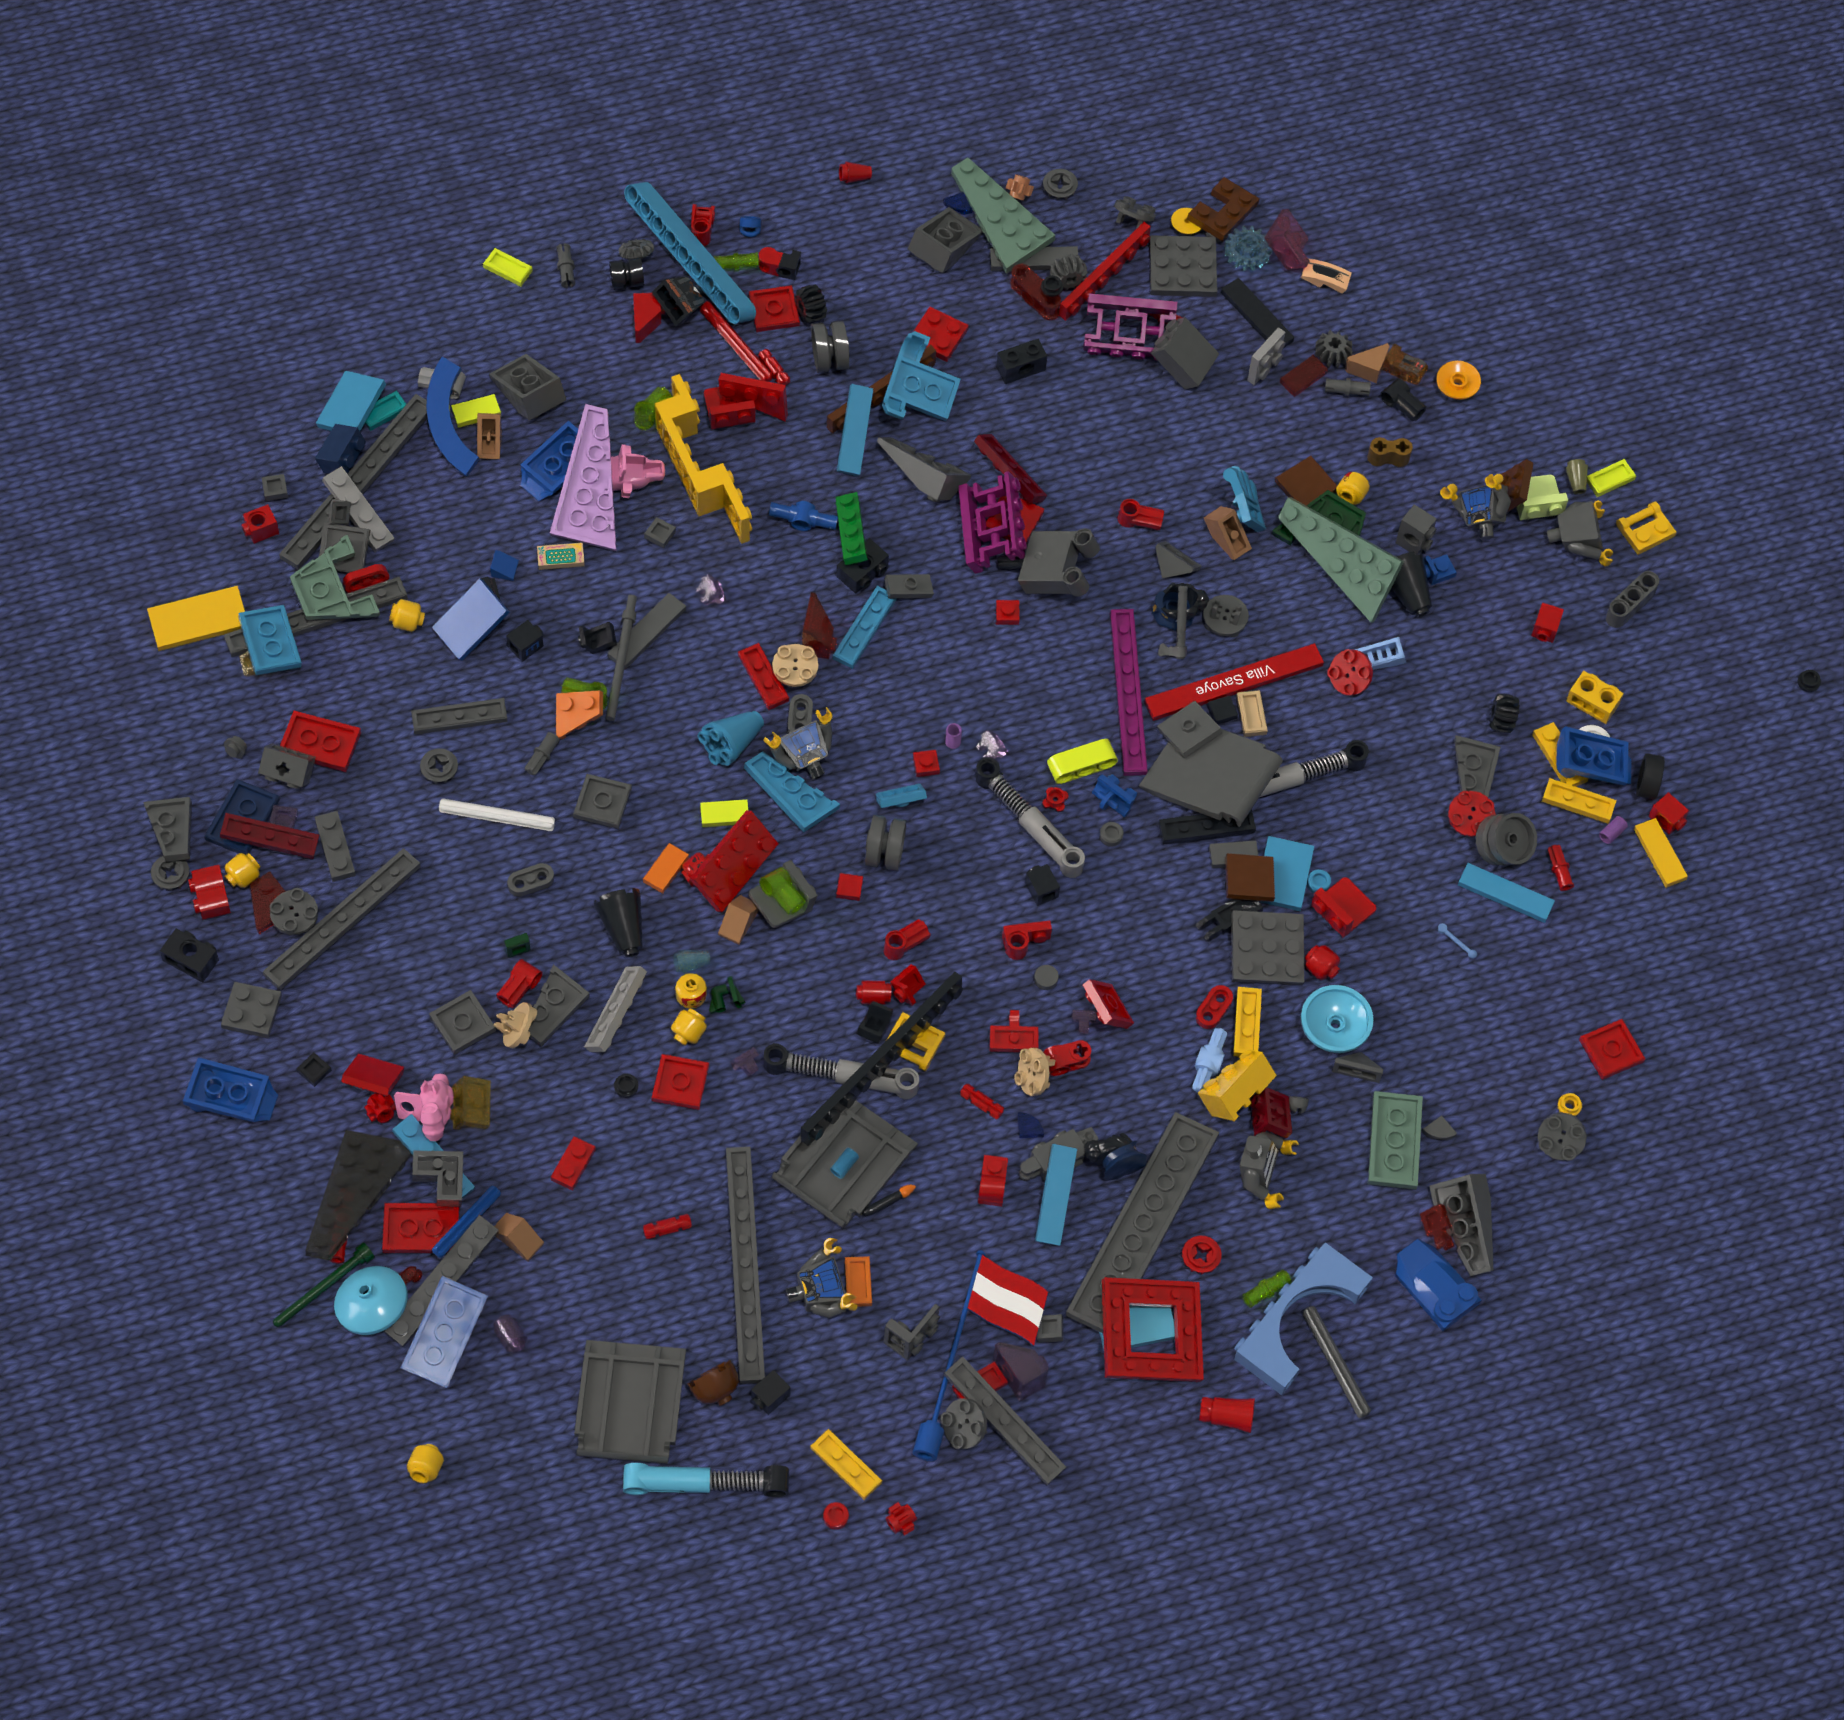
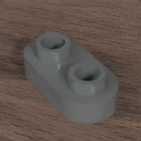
[788,694,813,733]
[507,863,554,897]

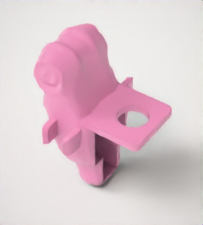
[611,444,665,498]
[394,1074,454,1141]

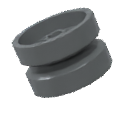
[811,320,849,373]
[1476,813,1537,866]
[865,815,907,871]

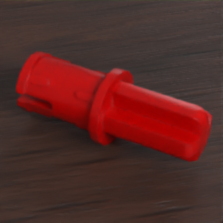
[1547,844,1574,891]

